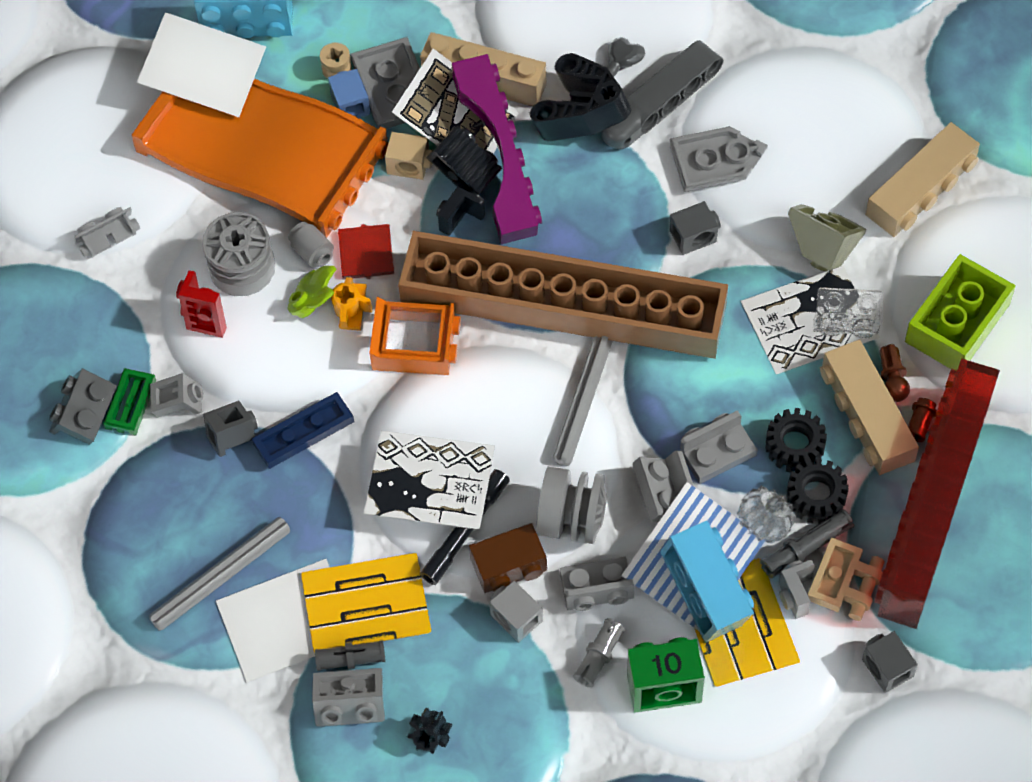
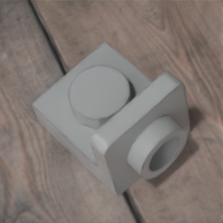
[150,373,203,417]

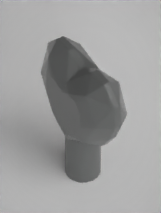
[607,37,645,77]

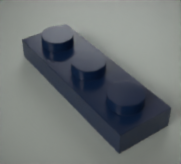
[252,392,355,469]

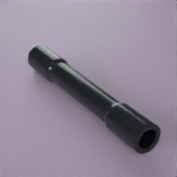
[420,469,510,585]

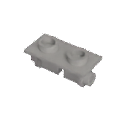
[74,207,141,258]

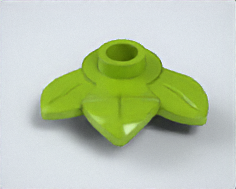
[288,265,337,318]

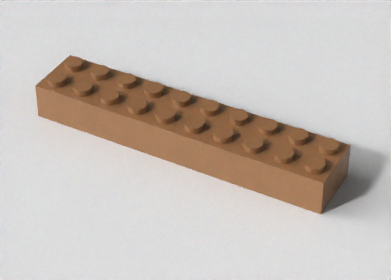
[398,231,728,359]

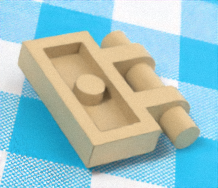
[808,537,885,621]

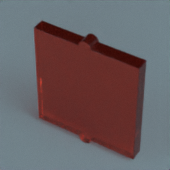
[338,224,394,280]

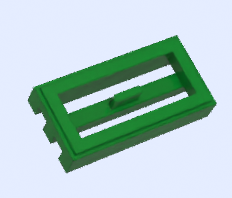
[104,368,156,436]

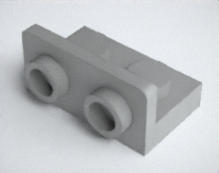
[680,411,758,484]
[632,451,694,522]
[560,556,634,611]
[312,668,385,727]

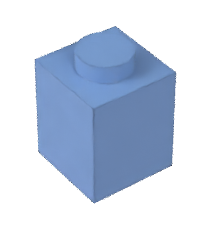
[328,69,371,118]

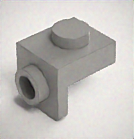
[779,560,815,619]

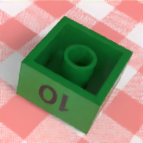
[627,637,705,713]

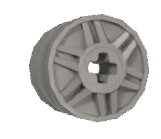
[202,212,275,296]
[536,466,607,544]

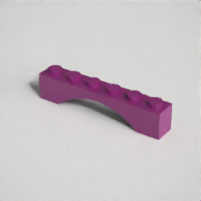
[451,54,542,245]

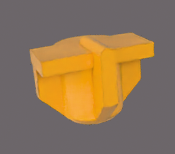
[331,277,372,331]

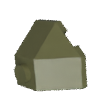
[788,204,867,271]

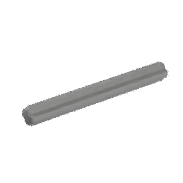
[553,336,613,466]
[149,517,290,631]

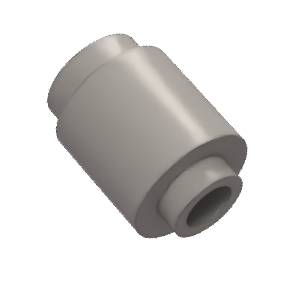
[288,222,334,267]

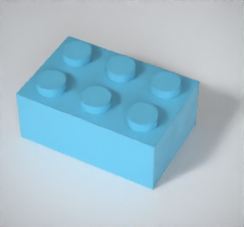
[194,0,293,38]
[660,520,754,643]

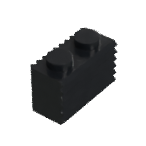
[426,126,502,195]

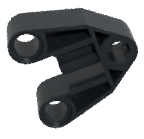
[530,53,631,141]

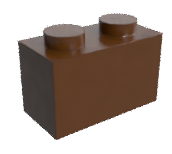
[469,523,547,594]

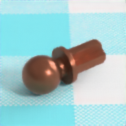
[879,344,910,402]

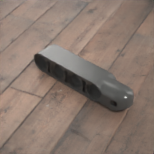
[601,40,724,149]

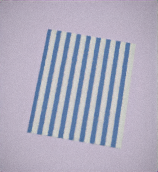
[621,482,766,631]

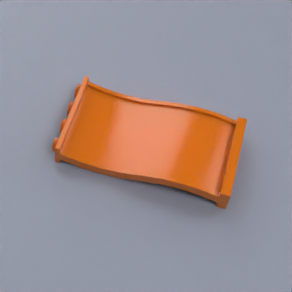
[131,79,389,238]

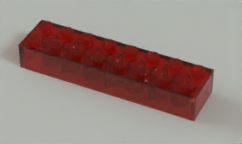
[874,358,1000,629]

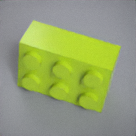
[905,254,1016,374]

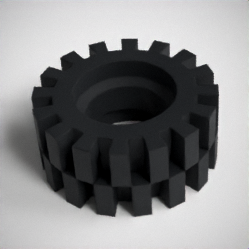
[765,408,827,473]
[786,458,849,524]

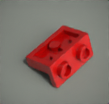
[176,270,227,338]

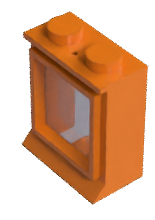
[369,297,461,375]

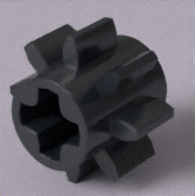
[407,707,452,754]

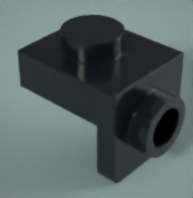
[436,186,485,236]

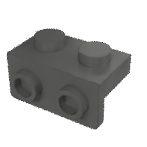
[49,368,117,445]

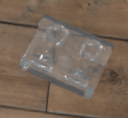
[813,287,883,338]

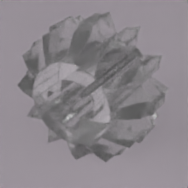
[736,486,796,544]

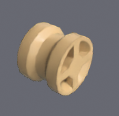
[319,42,352,79]

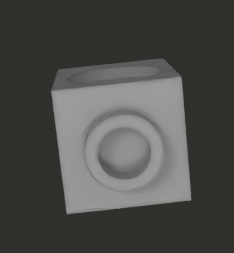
[489,580,543,643]

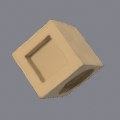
[385,132,432,180]

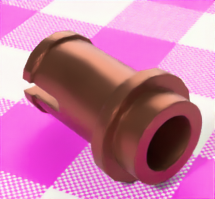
[908,398,938,442]

